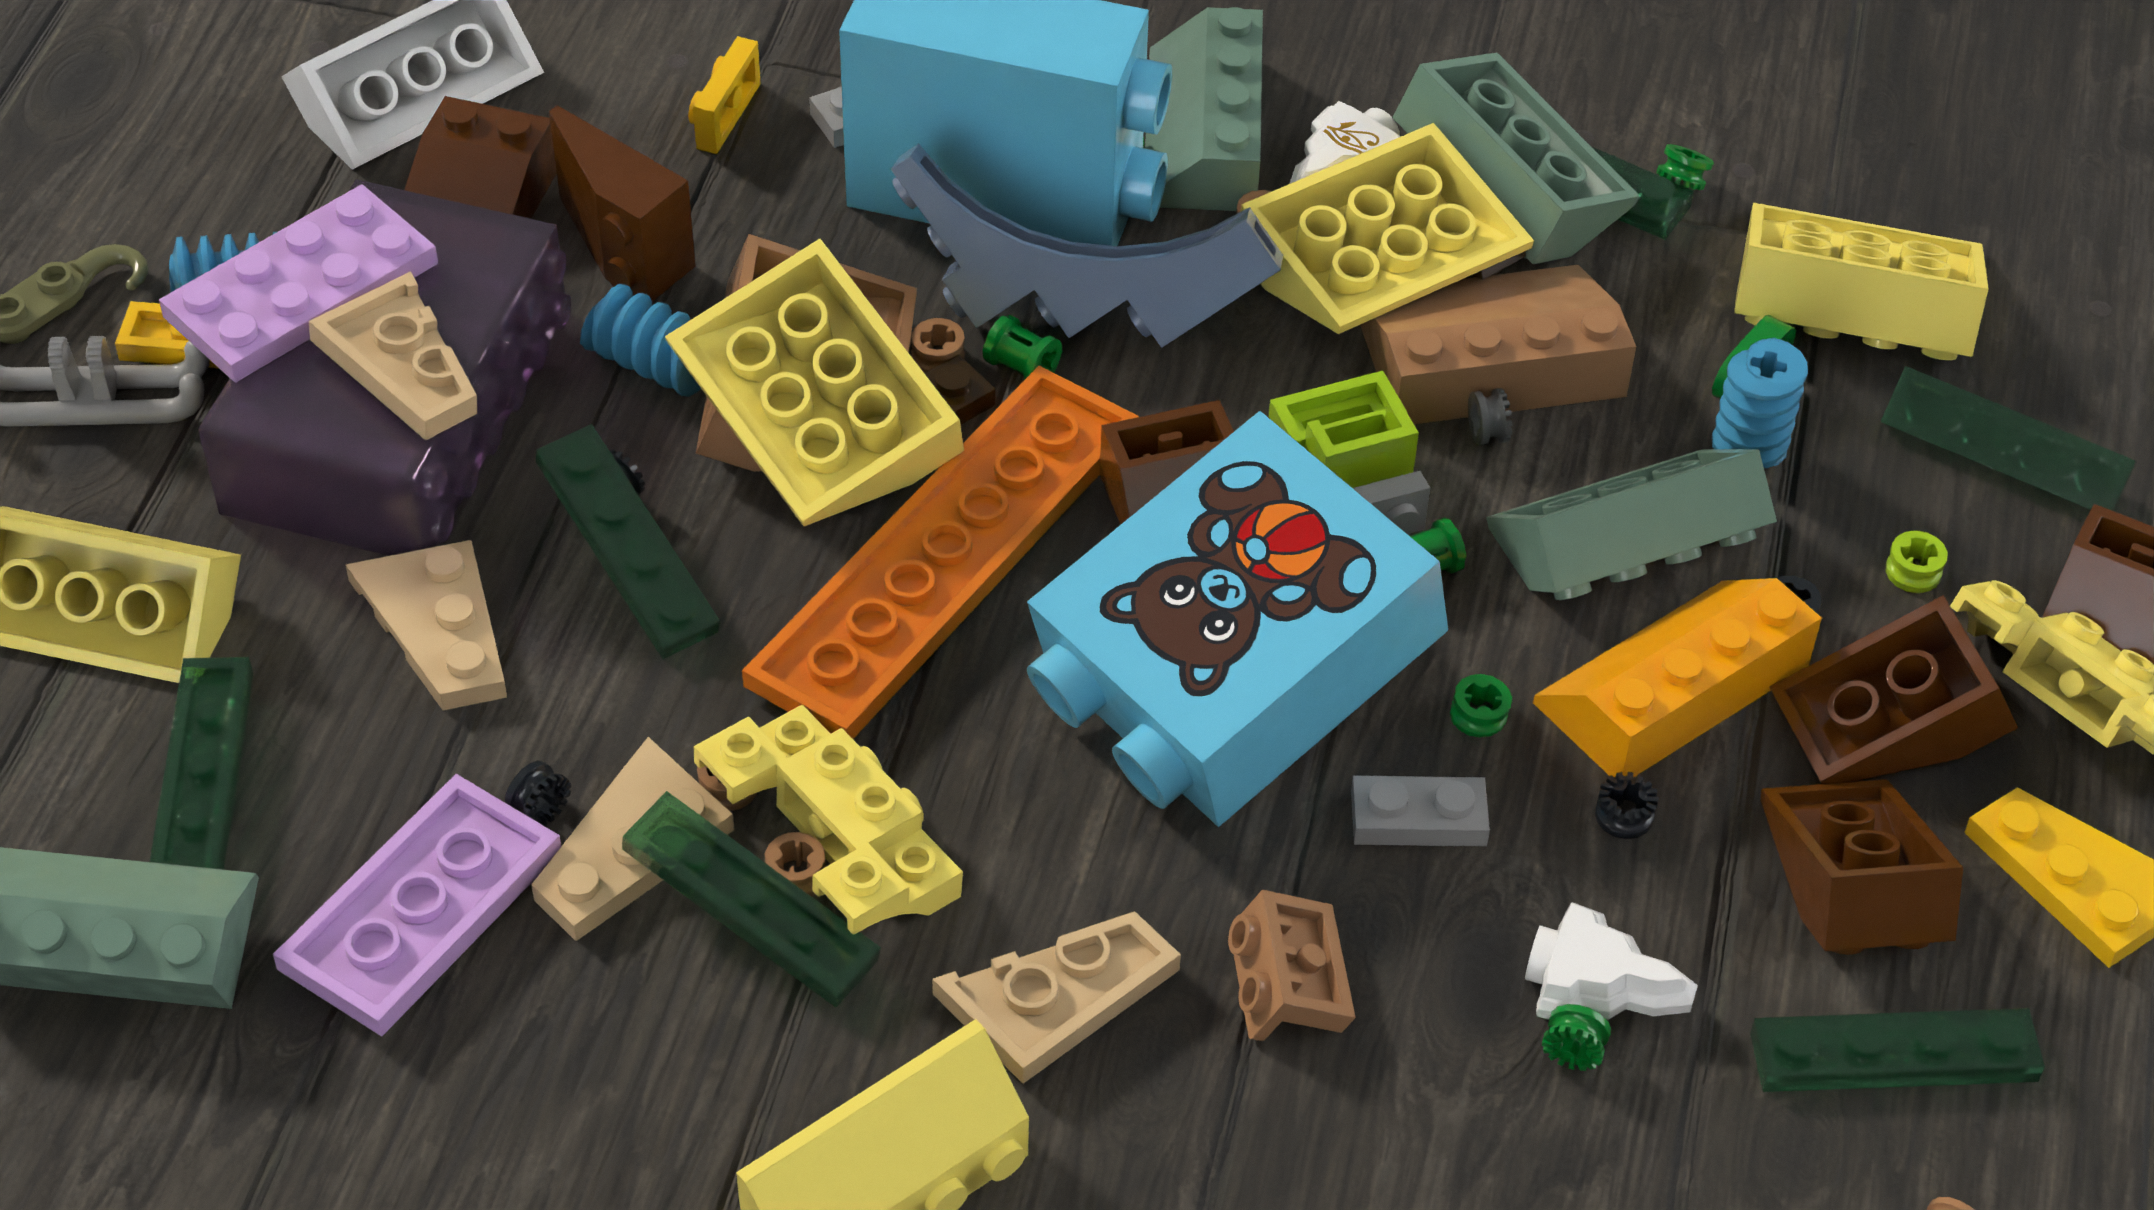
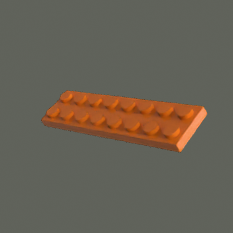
[742,366,1139,739]

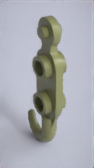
[0,244,148,344]

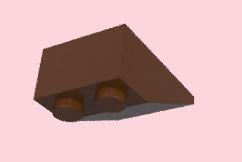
[397,96,557,284]
[549,105,696,302]
[1770,595,2018,784]
[1760,779,1964,955]

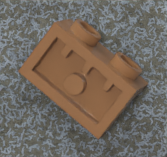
[1228,890,1356,1041]

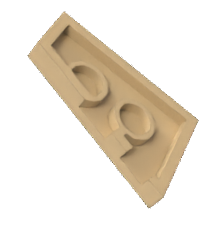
[309,271,477,440]
[345,540,507,711]
[531,737,734,941]
[932,911,1181,1084]

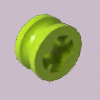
[1886,531,1948,593]

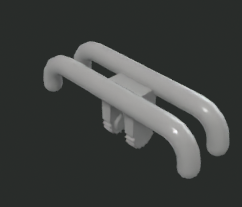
[0,336,209,427]

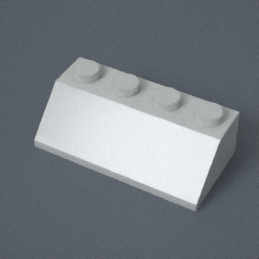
[281,0,544,169]

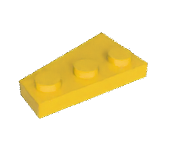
[1965,787,2154,968]

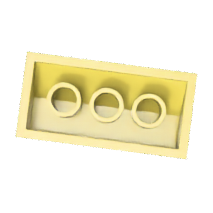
[0,506,241,686]
[736,1019,1029,1210]

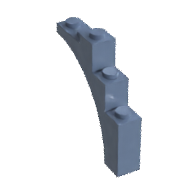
[891,143,1283,348]

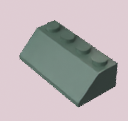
[1145,7,1263,211]
[1392,52,1640,264]
[1486,449,1777,600]
[0,847,259,1009]

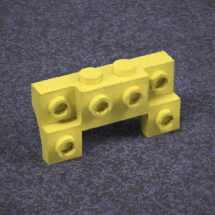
[1950,580,2154,755]
[694,705,963,935]

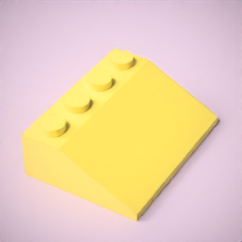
[1240,123,1534,334]
[1734,203,1989,360]
[665,239,964,526]

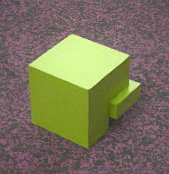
[1269,371,1419,488]

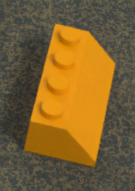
[1533,578,1822,777]

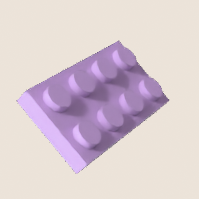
[159,184,438,383]
[273,774,561,1036]

